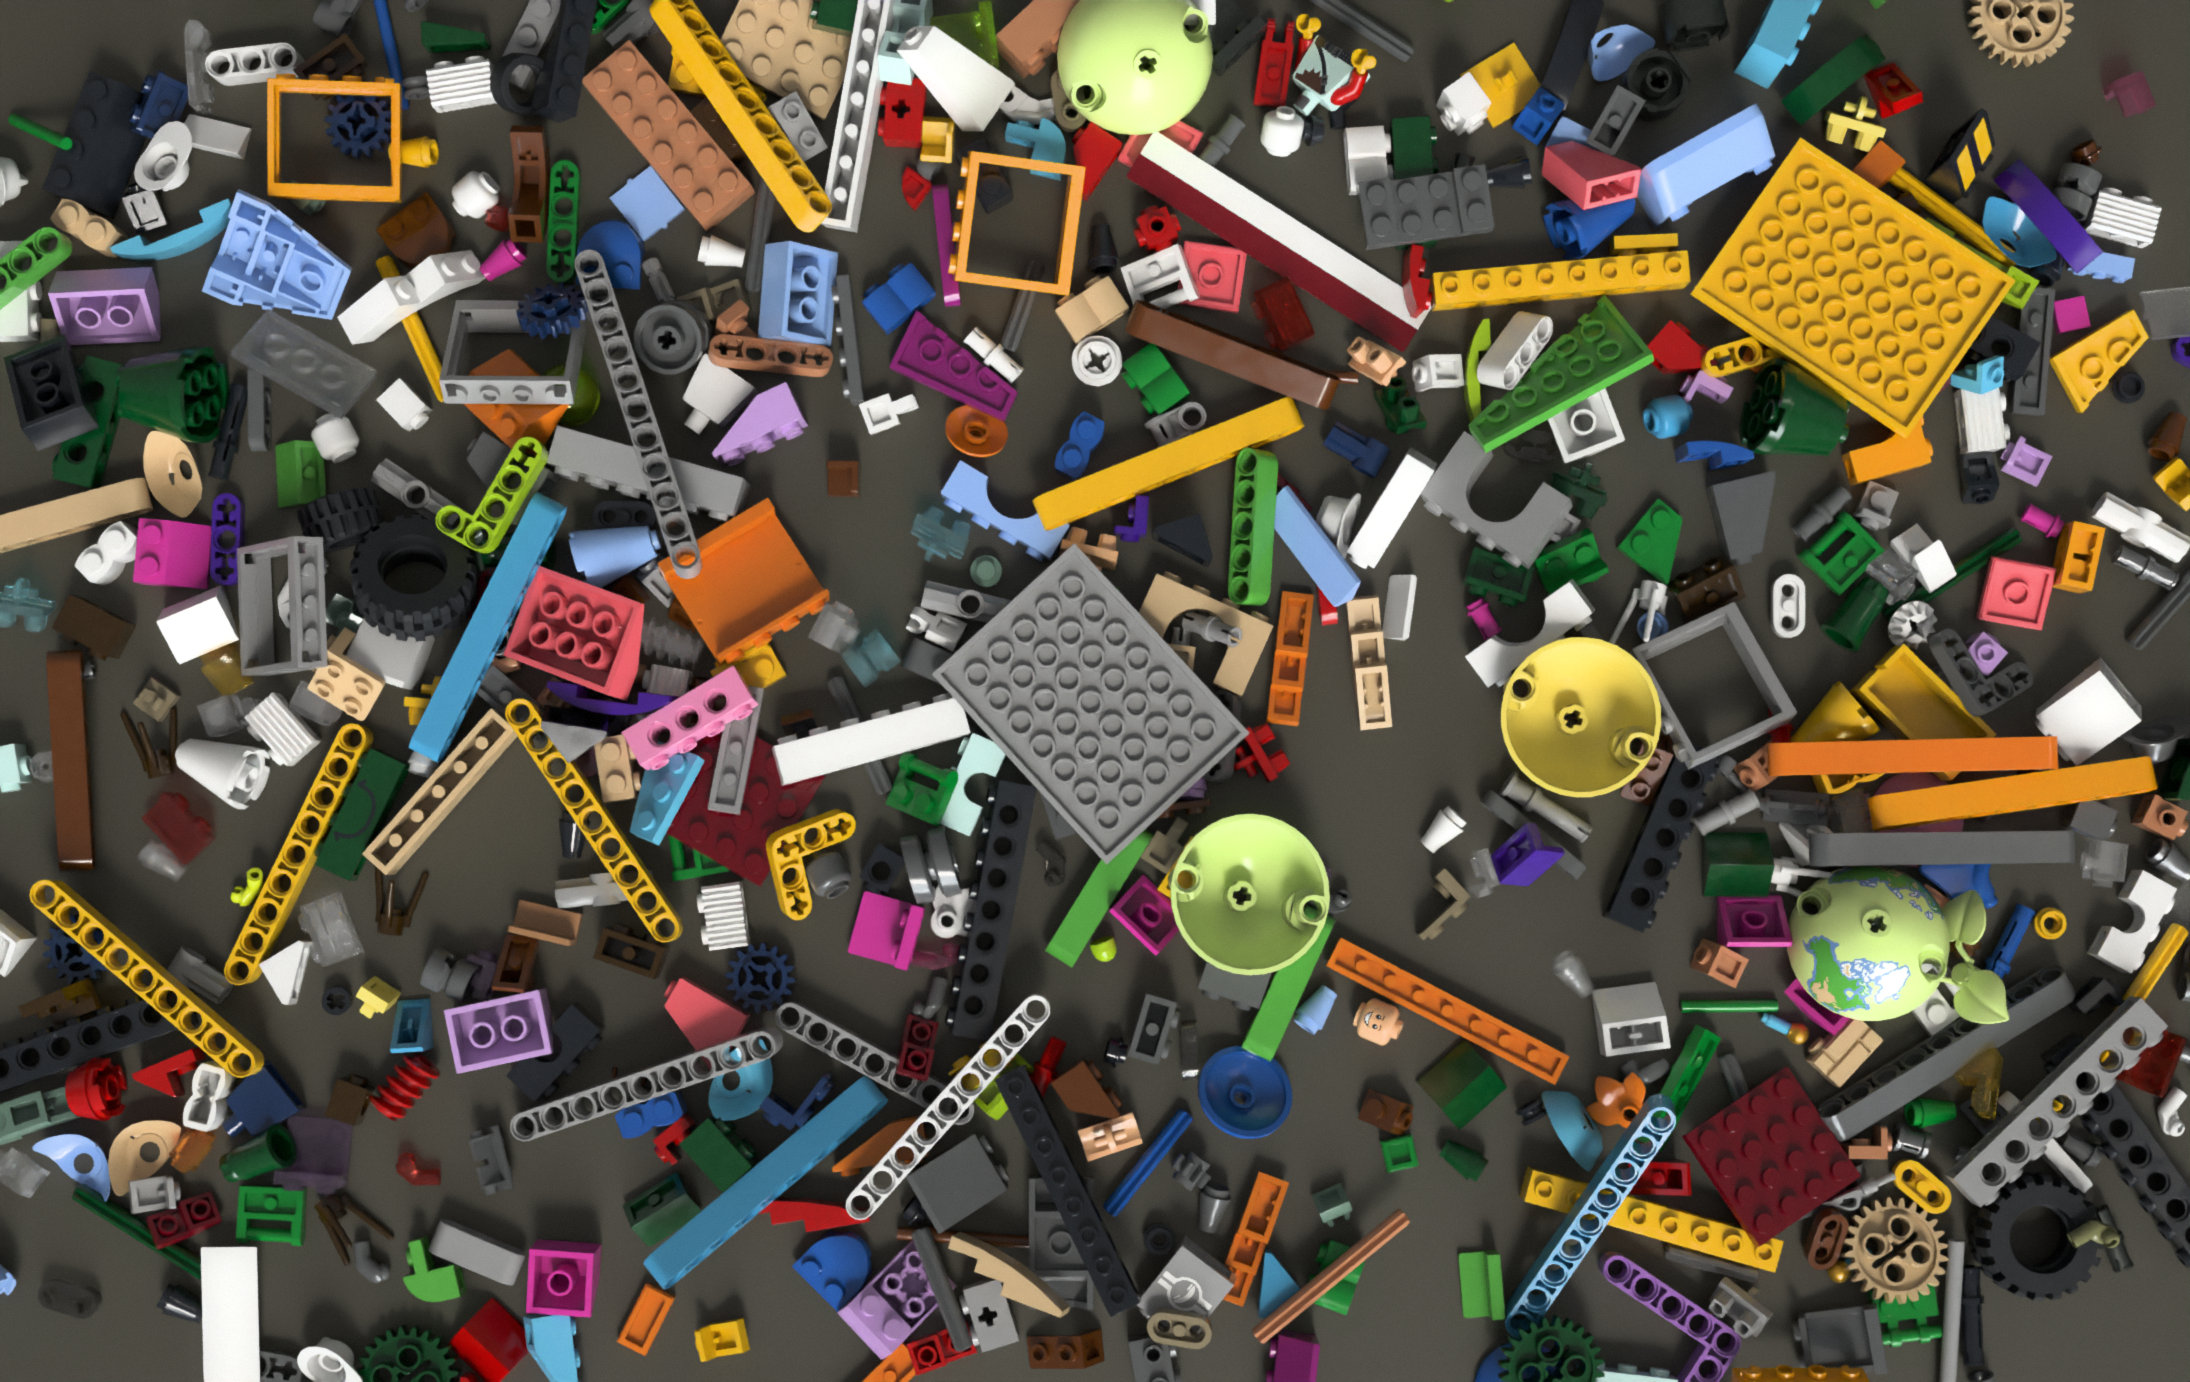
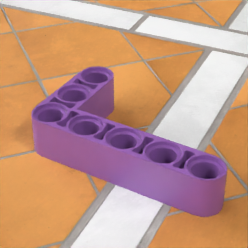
[1598,1251,1741,1382]

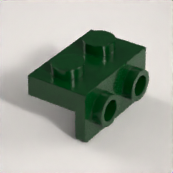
[1461,547,1535,607]

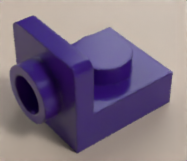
[1114,495,1149,542]

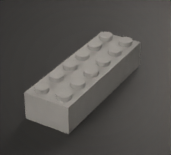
[547,426,751,523]

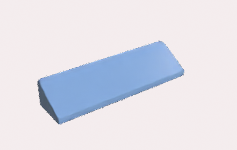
[1274,485,1361,607]

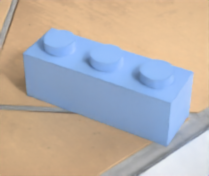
[2067,252,2135,283]

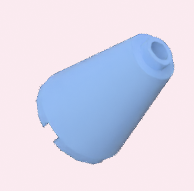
[568,526,662,588]

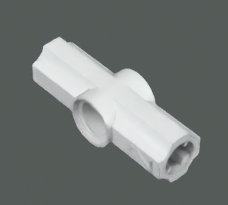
[2091,492,2190,563]

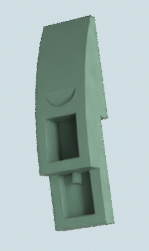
[0,1087,81,1145]

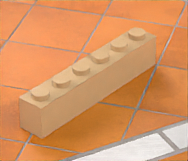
[362,708,517,875]

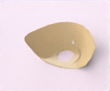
[143,431,203,518]
[108,1120,181,1196]

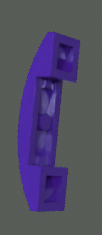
[1993,159,2103,274]
[547,681,680,715]

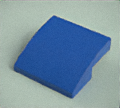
[1674,441,1755,471]

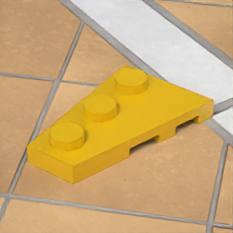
[2049,310,2148,413]

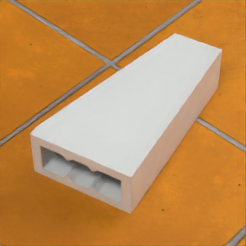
[897,26,1015,131]
[1347,447,1437,569]

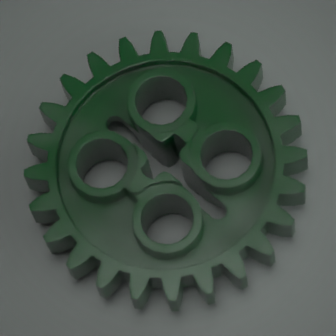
[1497,1314,1605,1382]
[356,1324,462,1382]

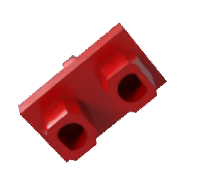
[1234,723,1290,783]

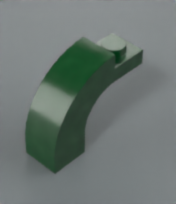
[1781,34,1886,126]

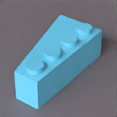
[1734,0,1822,89]

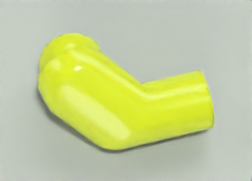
[231,868,264,906]

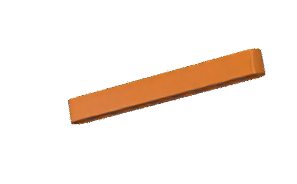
[1767,736,2059,776]

